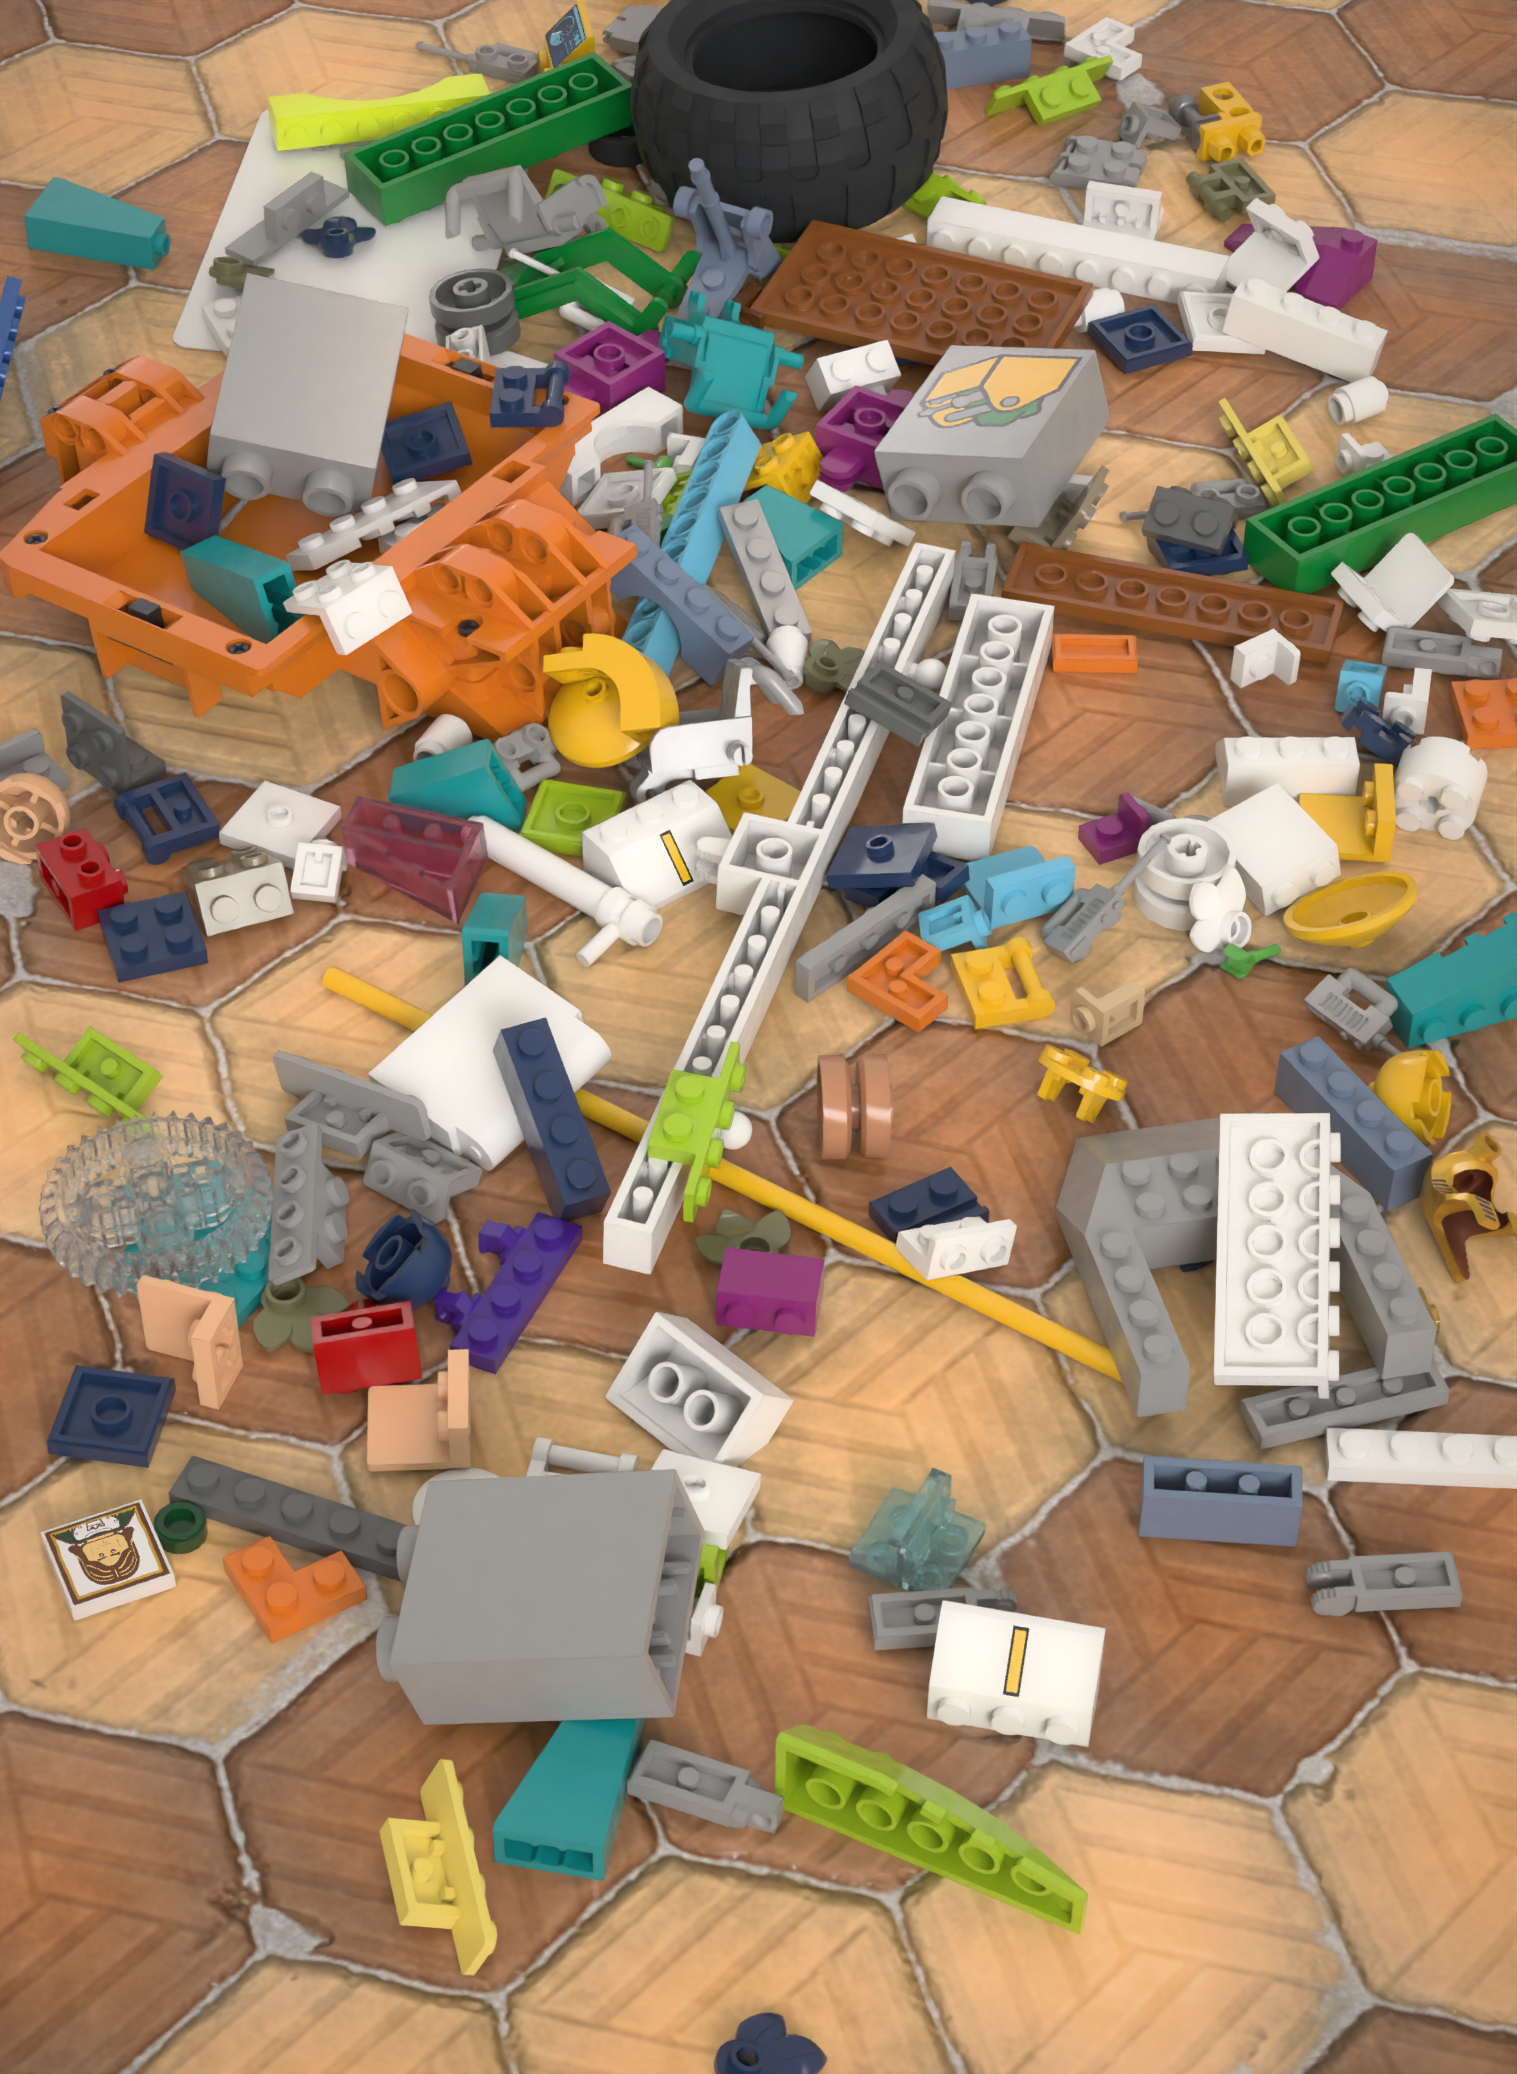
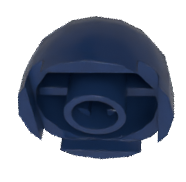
[355,1210,452,1311]

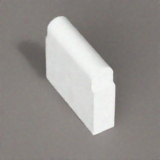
[368,955,612,1171]

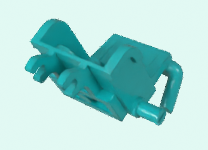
[659,291,804,431]

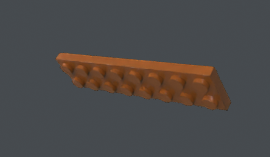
[1001,542,1345,664]

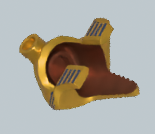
[1420,1132,1517,1283]

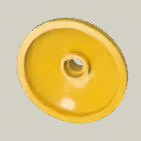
[548,678,650,768]
[1283,872,1419,948]

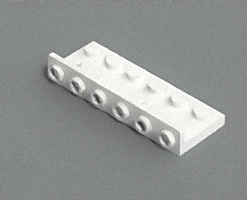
[1214,1113,1341,1399]

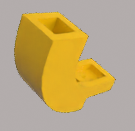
[543,633,679,743]

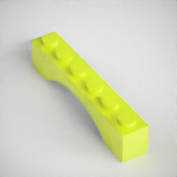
[268,73,491,151]

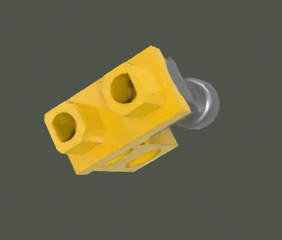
[1169,81,1265,163]

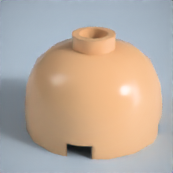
[0,772,71,864]

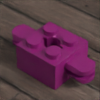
[554,321,670,417]
[815,385,915,492]

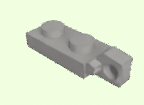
[1381,626,1503,679]
[626,1739,784,1833]

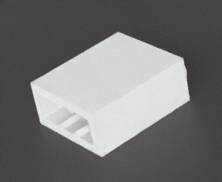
[1207,783,1341,916]

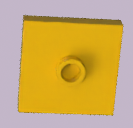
[705,763,801,836]

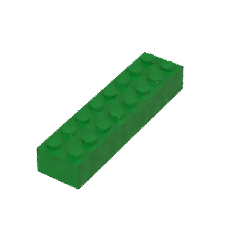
[343,52,633,226]
[1243,413,1517,594]

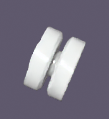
[1133,818,1237,931]

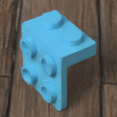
[962,846,1076,929]

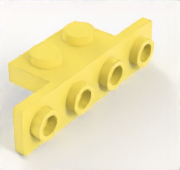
[1218,398,1315,508]
[379,1759,497,1976]

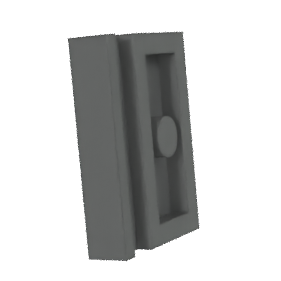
[844,661,952,747]

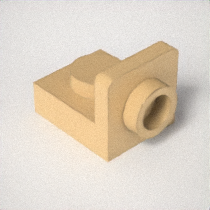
[1070,980,1145,1047]

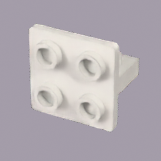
[1082,181,1164,240]

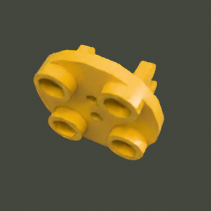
[1037,1044,1128,1123]

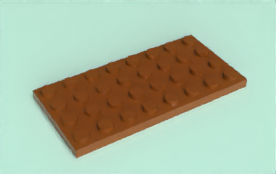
[750,220,1093,366]

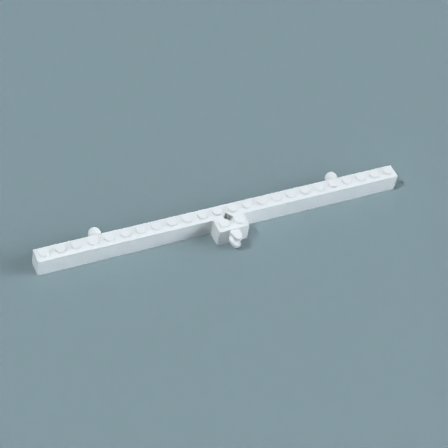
[603,542,956,1275]

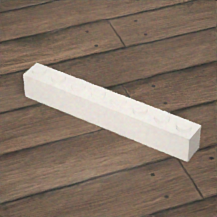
[927,196,1229,304]

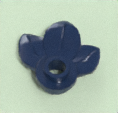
[301,216,376,258]
[714,2012,827,2074]

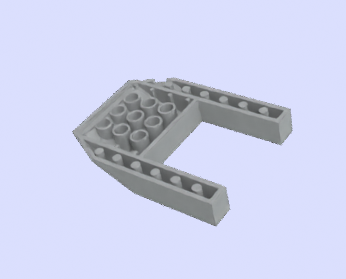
[1056,1111,1437,1418]

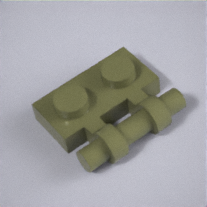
[1186,158,1276,222]

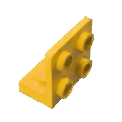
[743,431,823,504]
[1298,763,1396,862]

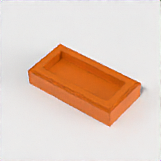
[1051,634,1138,674]

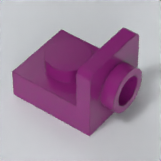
[1078,792,1151,865]

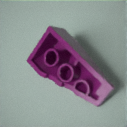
[1224,223,1378,310]

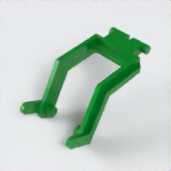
[501,227,701,336]

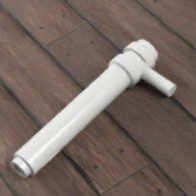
[462,815,663,967]

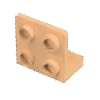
[137,1275,243,1410]
[367,1349,471,1471]

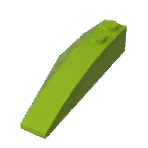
[775,1724,1088,1935]

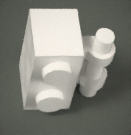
[805,340,901,412]

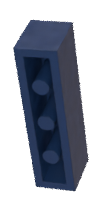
[493,1017,611,1222]

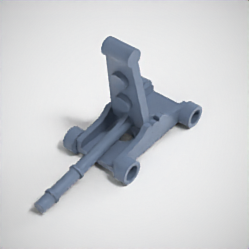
[673,158,783,320]

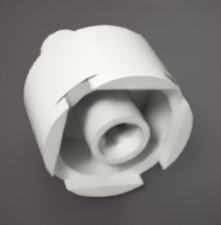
[1394,736,1488,840]

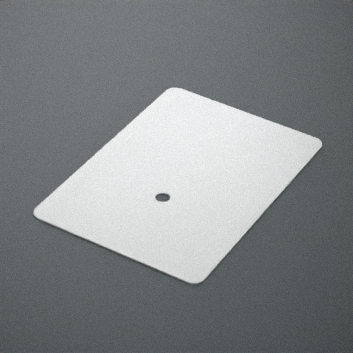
[173,109,528,352]

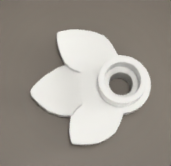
[1189,866,1252,952]

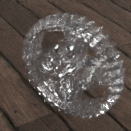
[39,1110,273,1300]

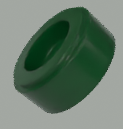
[153,1502,208,1554]

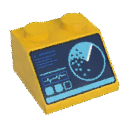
[538,1,595,72]

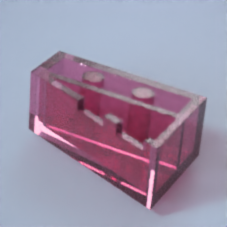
[341,796,488,924]

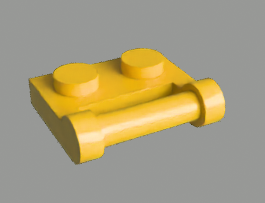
[950,937,1056,1029]

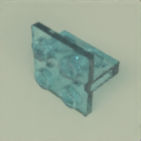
[848,1468,986,1592]

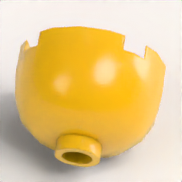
[1368,1050,1451,1145]

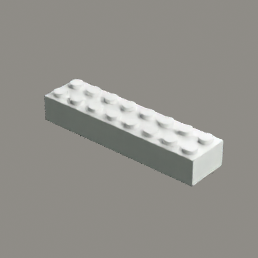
[902,593,1054,861]

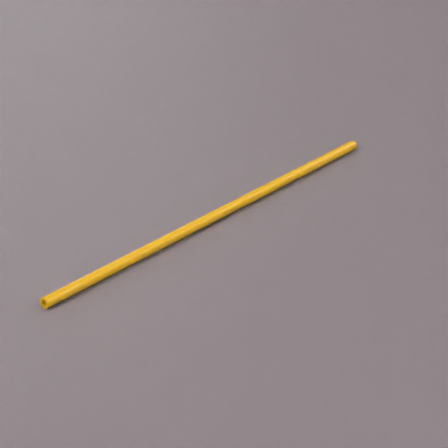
[322,966,1123,1384]

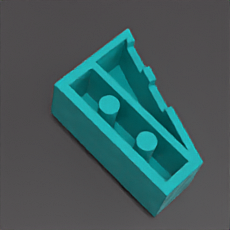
[1385,911,1517,1049]

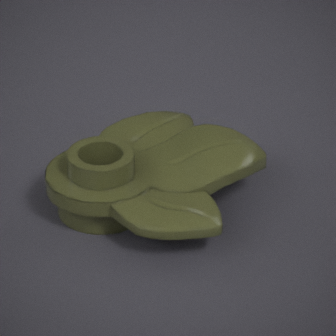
[209,257,275,289]
[803,639,865,693]
[696,1208,791,1265]
[253,1277,349,1353]

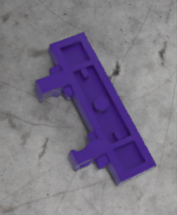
[434,1212,582,1375]

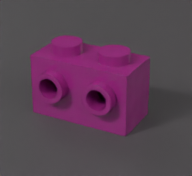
[716,1247,825,1337]

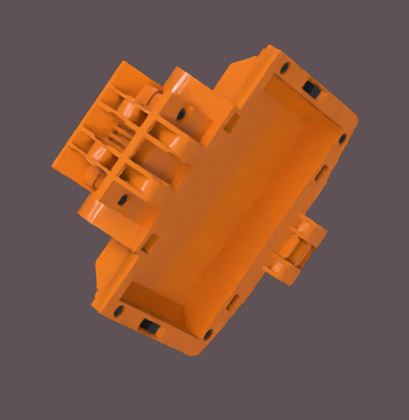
[0,334,637,742]

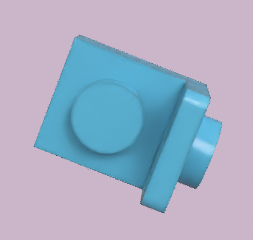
[1335,659,1388,712]
[918,895,993,952]

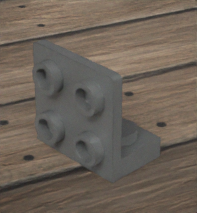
[61,691,167,795]

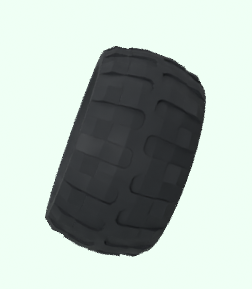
[630,0,949,243]

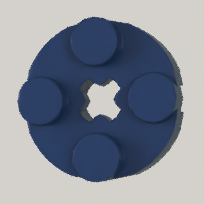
[1339,698,1418,767]

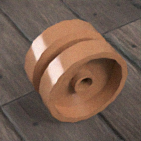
[817,1054,893,1159]

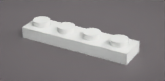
[1324,1428,1517,1489]

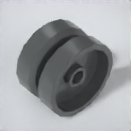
[429,268,521,356]

